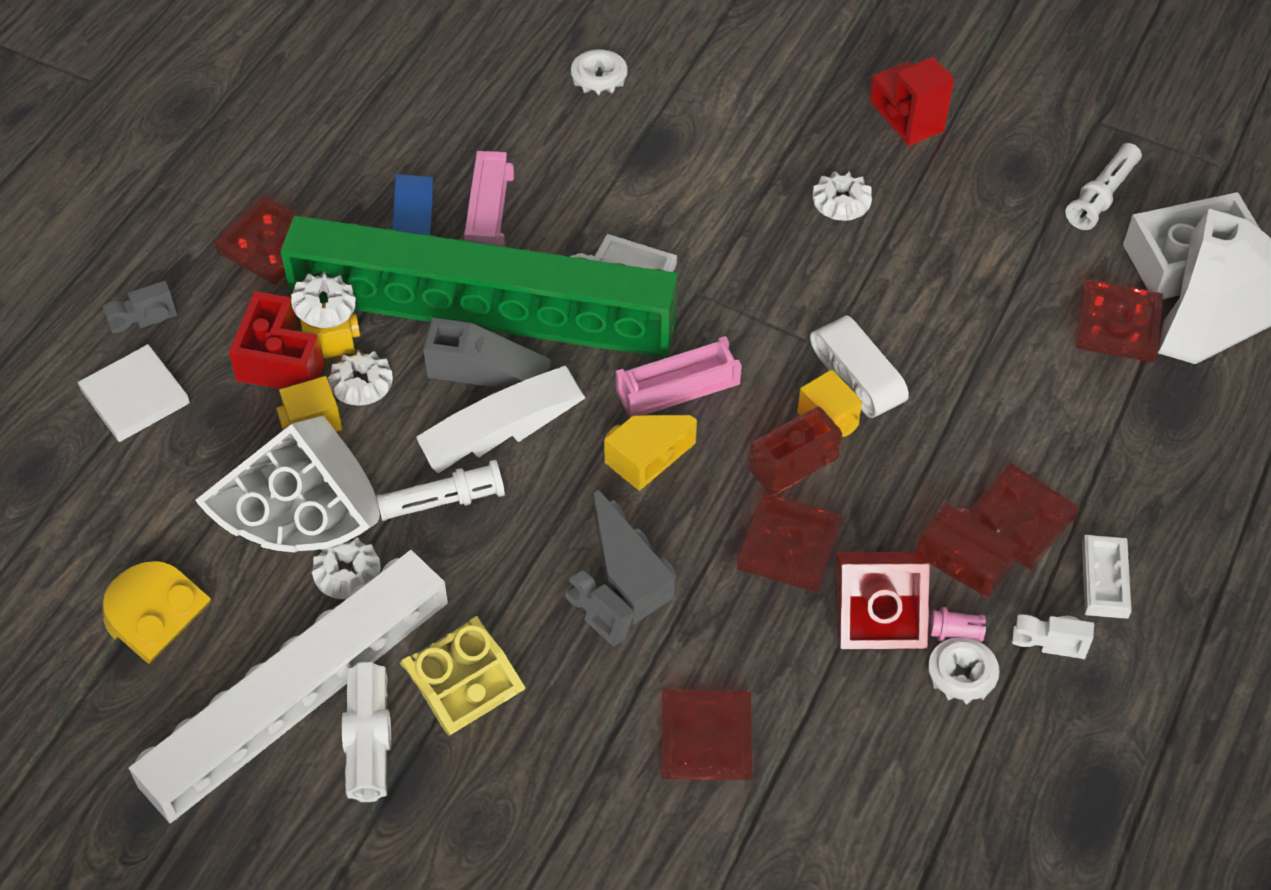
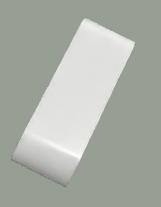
[810,315,909,418]

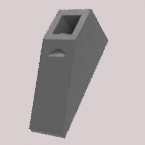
[423,318,551,389]
[594,490,676,625]

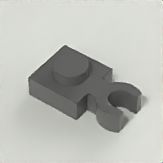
[103,280,177,333]
[565,571,635,647]

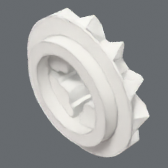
[571,50,627,96]
[813,171,872,220]
[291,271,356,328]
[328,349,393,405]
[312,537,381,599]
[928,637,999,704]

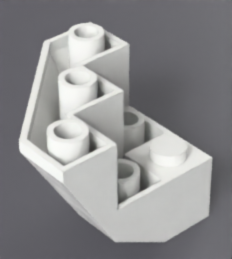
[1158,208,1271,364]

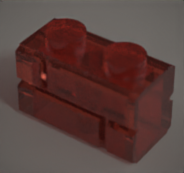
[749,406,843,496]
[917,503,1019,599]

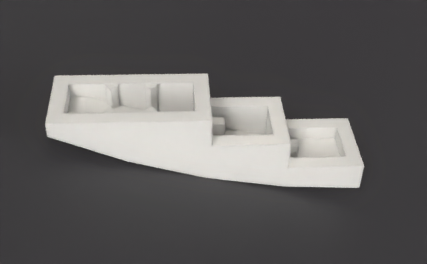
[416,366,585,474]

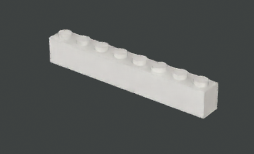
[129,550,448,824]

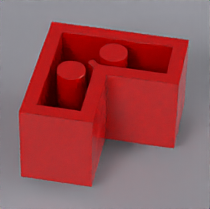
[869,57,954,146]
[229,291,324,389]

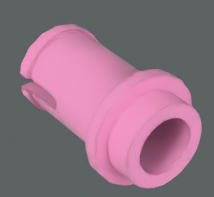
[929,607,986,643]

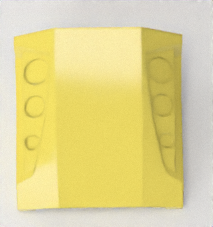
[400,616,526,736]

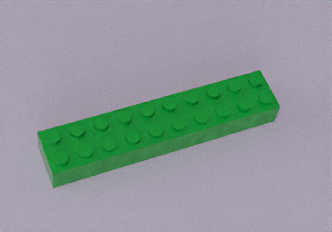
[281,216,678,358]

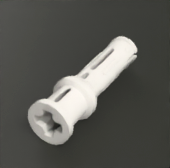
[1065,143,1142,230]
[376,460,505,521]

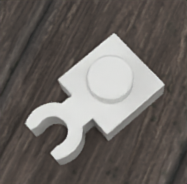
[1012,615,1094,659]

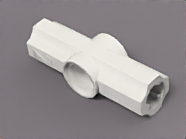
[342,662,391,802]

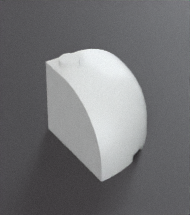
[195,415,380,552]

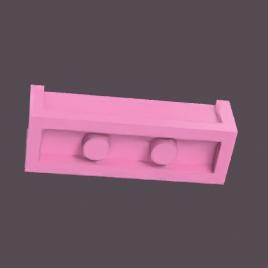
[464,151,514,246]
[616,336,742,418]

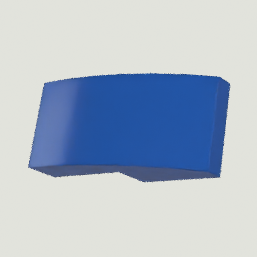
[392,174,433,235]

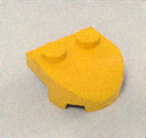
[102,561,211,664]

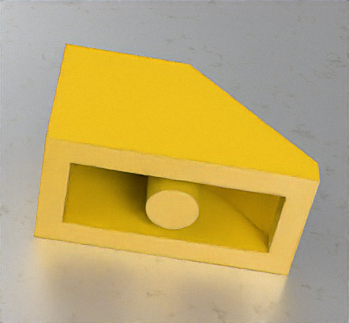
[604,415,697,491]

